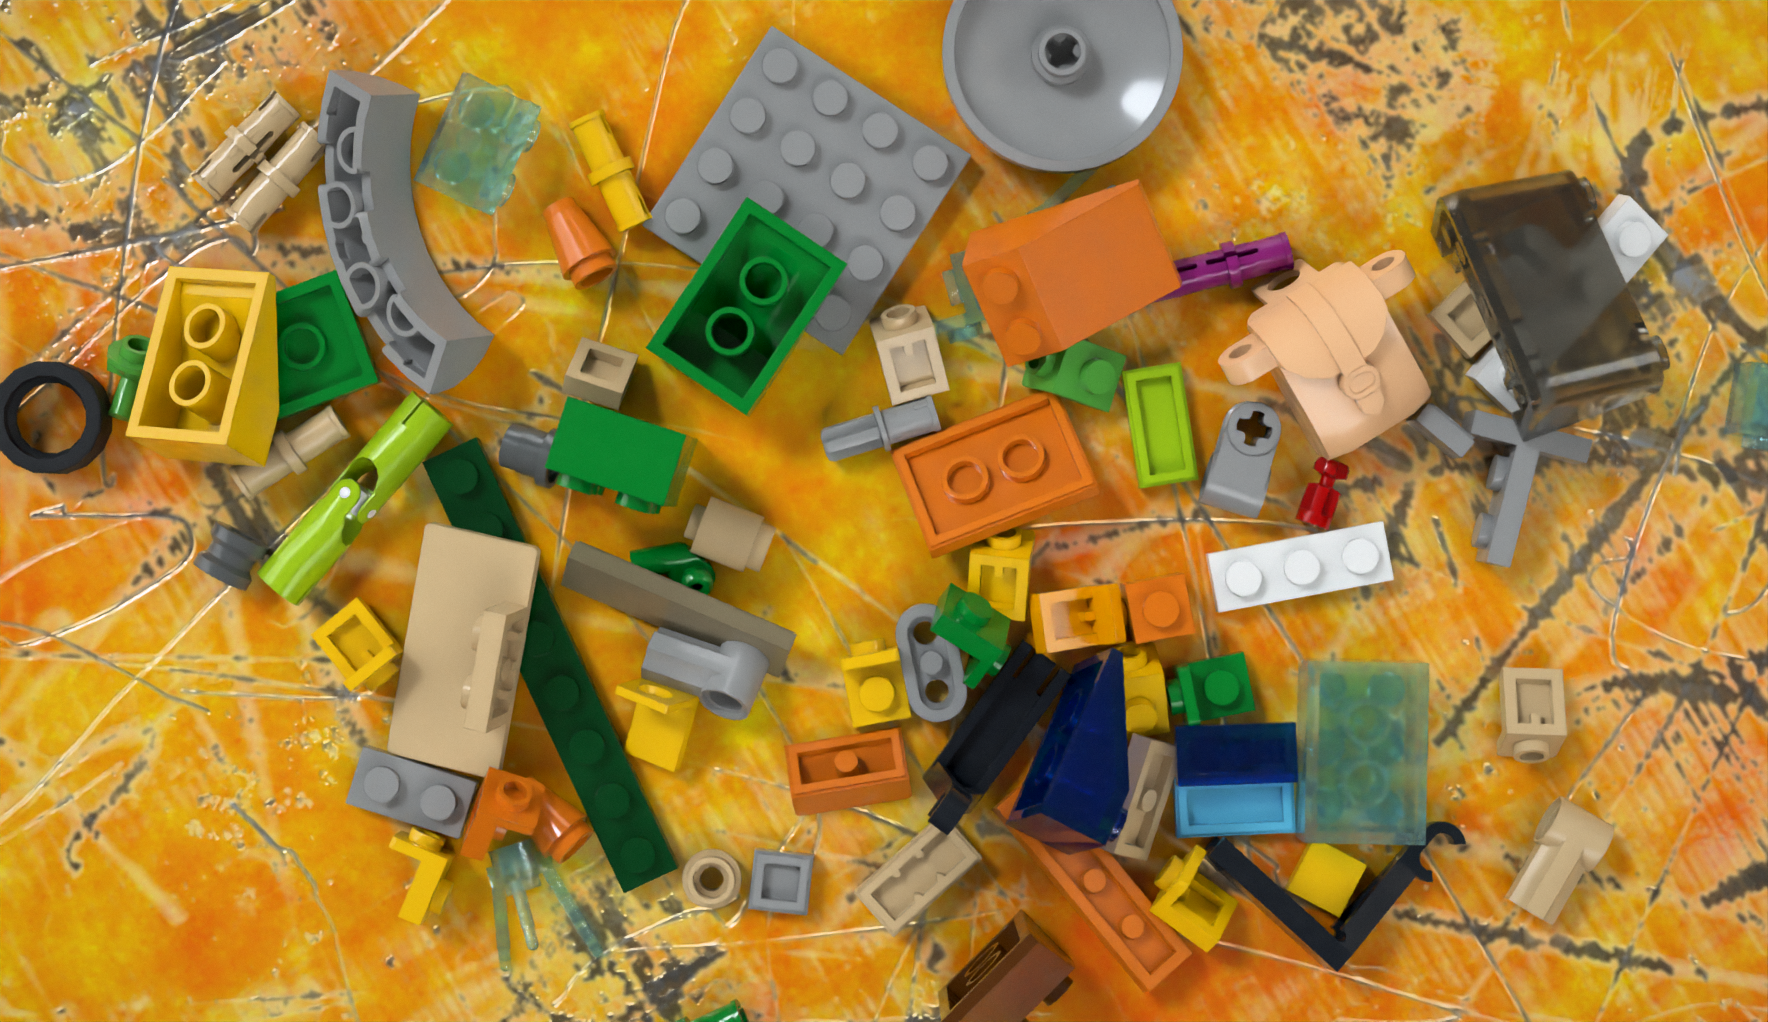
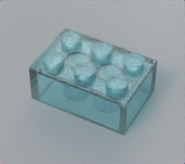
[1295,658,1429,845]

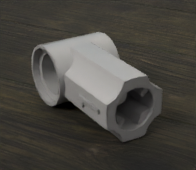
[641,627,770,720]

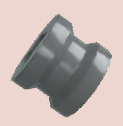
[193,520,269,591]

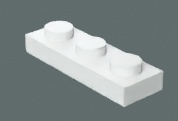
[1205,521,1394,613]

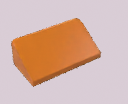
[784,726,912,816]

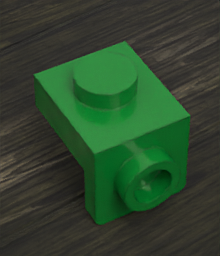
[930,583,1011,689]

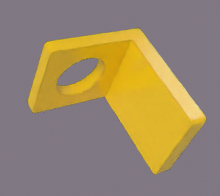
[615,678,699,772]

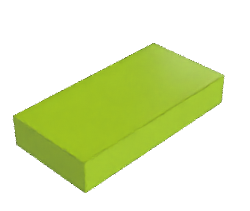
[1121,362,1199,489]

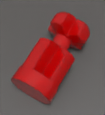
[1295,457,1350,531]

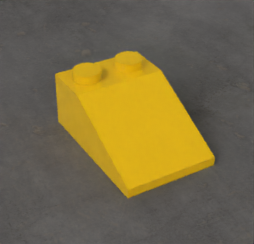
[125,266,279,467]

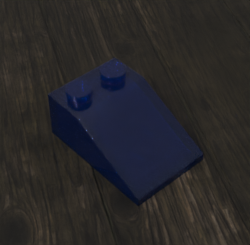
[1006,648,1130,855]

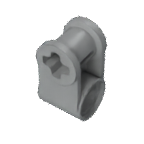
[1198,401,1281,519]

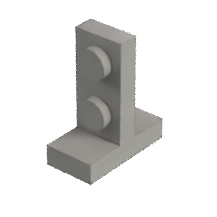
[1461,410,1593,568]

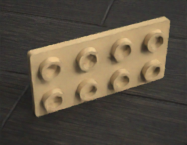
[387,522,541,777]

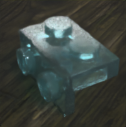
[413,72,541,215]

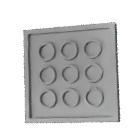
[642,26,971,356]

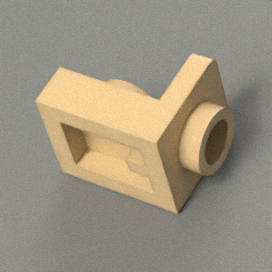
[869,304,950,406]
[1496,667,1567,763]

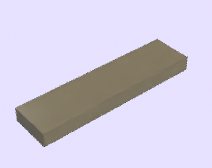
[561,541,797,678]

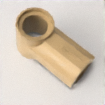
[1505,796,1614,925]

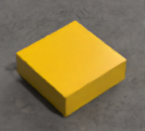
[1284,836,1367,918]

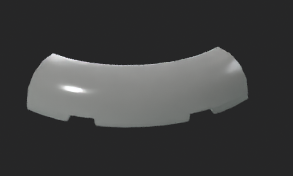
[317,70,494,395]

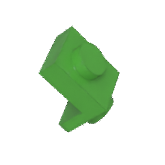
[1022,340,1127,412]

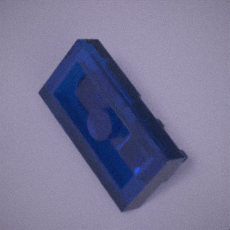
[1174,721,1298,787]

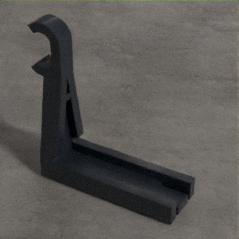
[922,639,1072,836]
[1203,821,1466,972]

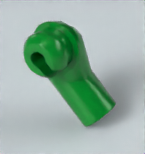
[630,542,715,595]

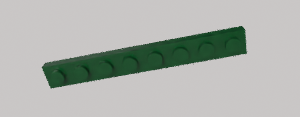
[422,437,679,893]

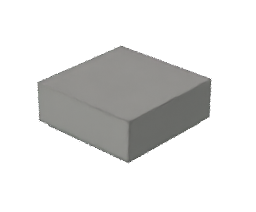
[1406,403,1475,459]
[748,847,814,915]

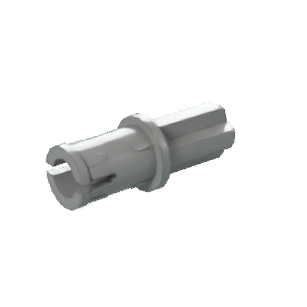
[821,395,941,462]

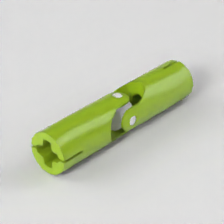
[257,390,453,606]

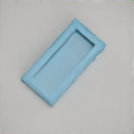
[1173,771,1296,838]

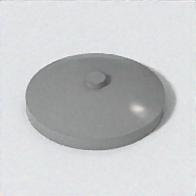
[942,0,1183,174]

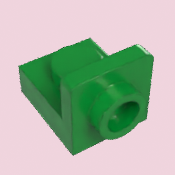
[1165,651,1256,727]

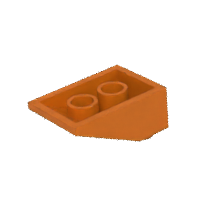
[962,179,1182,367]

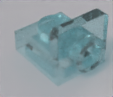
[932,250,987,344]

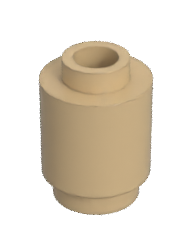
[683,497,776,572]

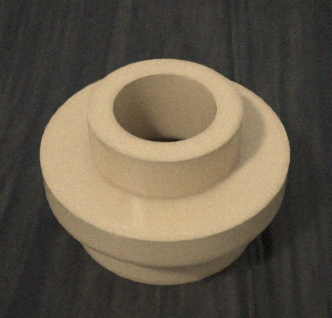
[682,849,742,909]

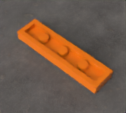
[992,769,1193,992]

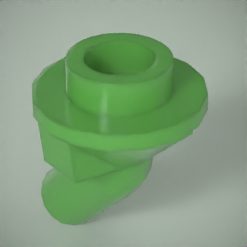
[107,335,150,422]

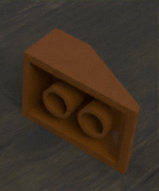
[938,909,1075,1022]

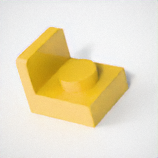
[967,527,1035,622]
[839,638,911,728]

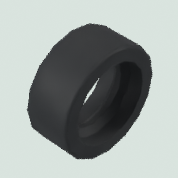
[0,361,112,474]

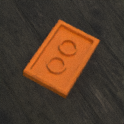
[890,391,1100,559]

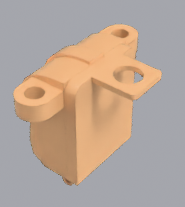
[1218,250,1432,460]

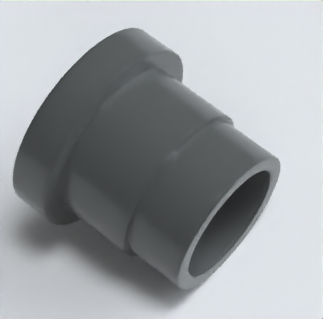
[499,424,559,489]

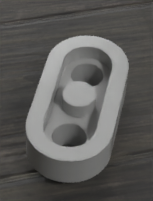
[895,603,967,722]

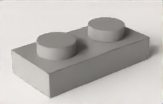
[345,745,480,839]

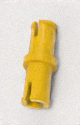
[568,109,652,234]

